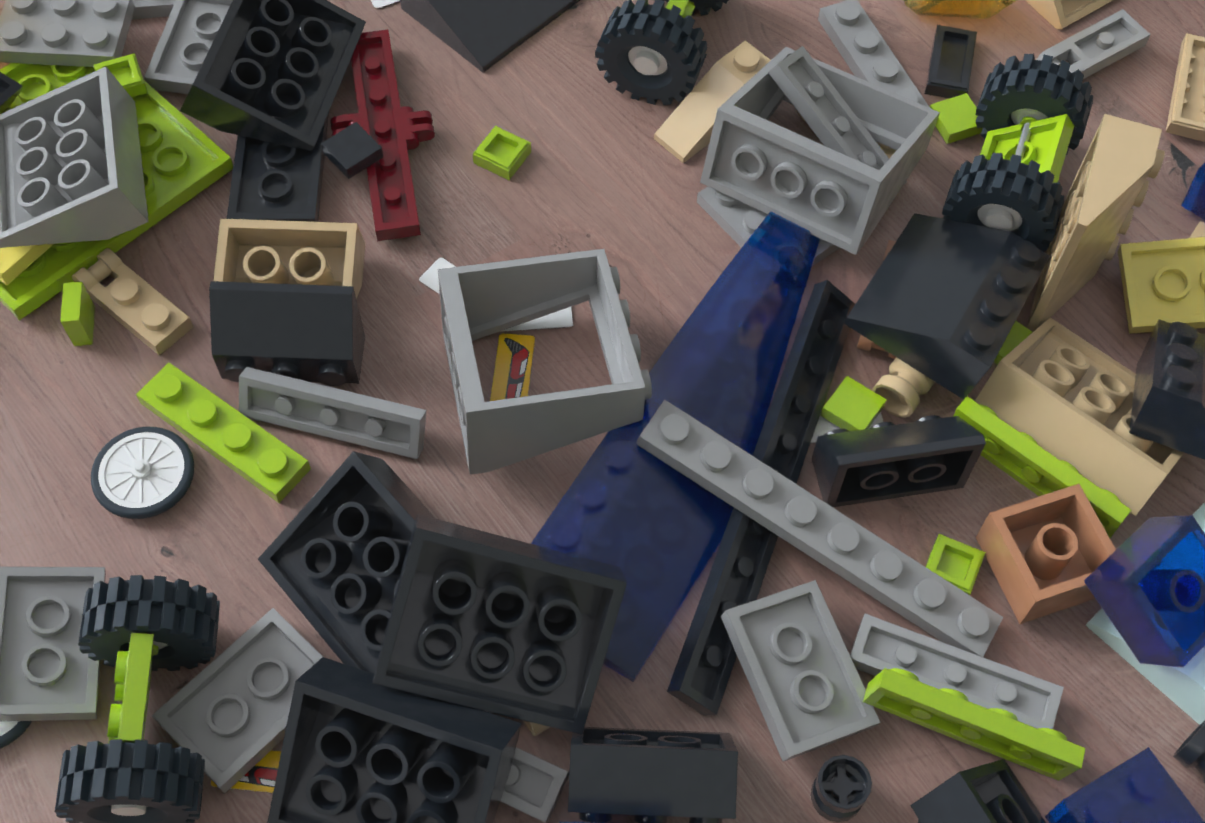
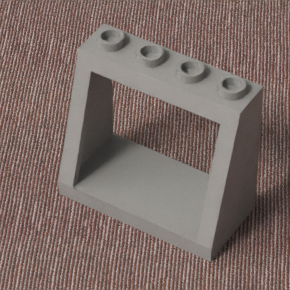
[700,47,940,255]
[438,249,652,475]

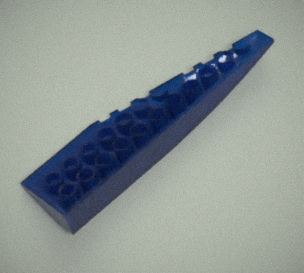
[531,211,820,682]

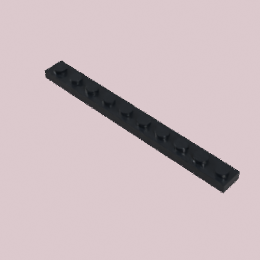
[667,280,855,716]

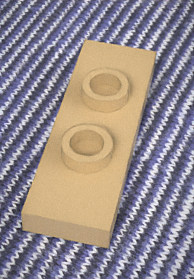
[1166,33,1205,142]

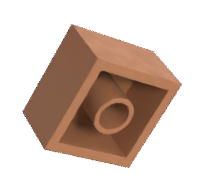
[975,484,1128,624]

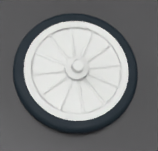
[91,426,194,519]

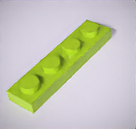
[136,362,311,503]
[953,396,1131,538]
[863,668,1086,781]

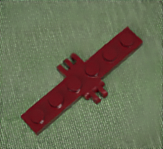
[330,29,435,242]

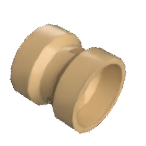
[872,357,935,418]

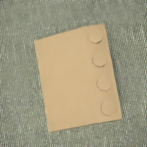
[1026,114,1165,332]
[975,318,1184,516]

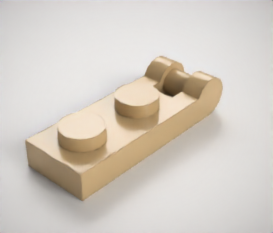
[71,248,193,356]

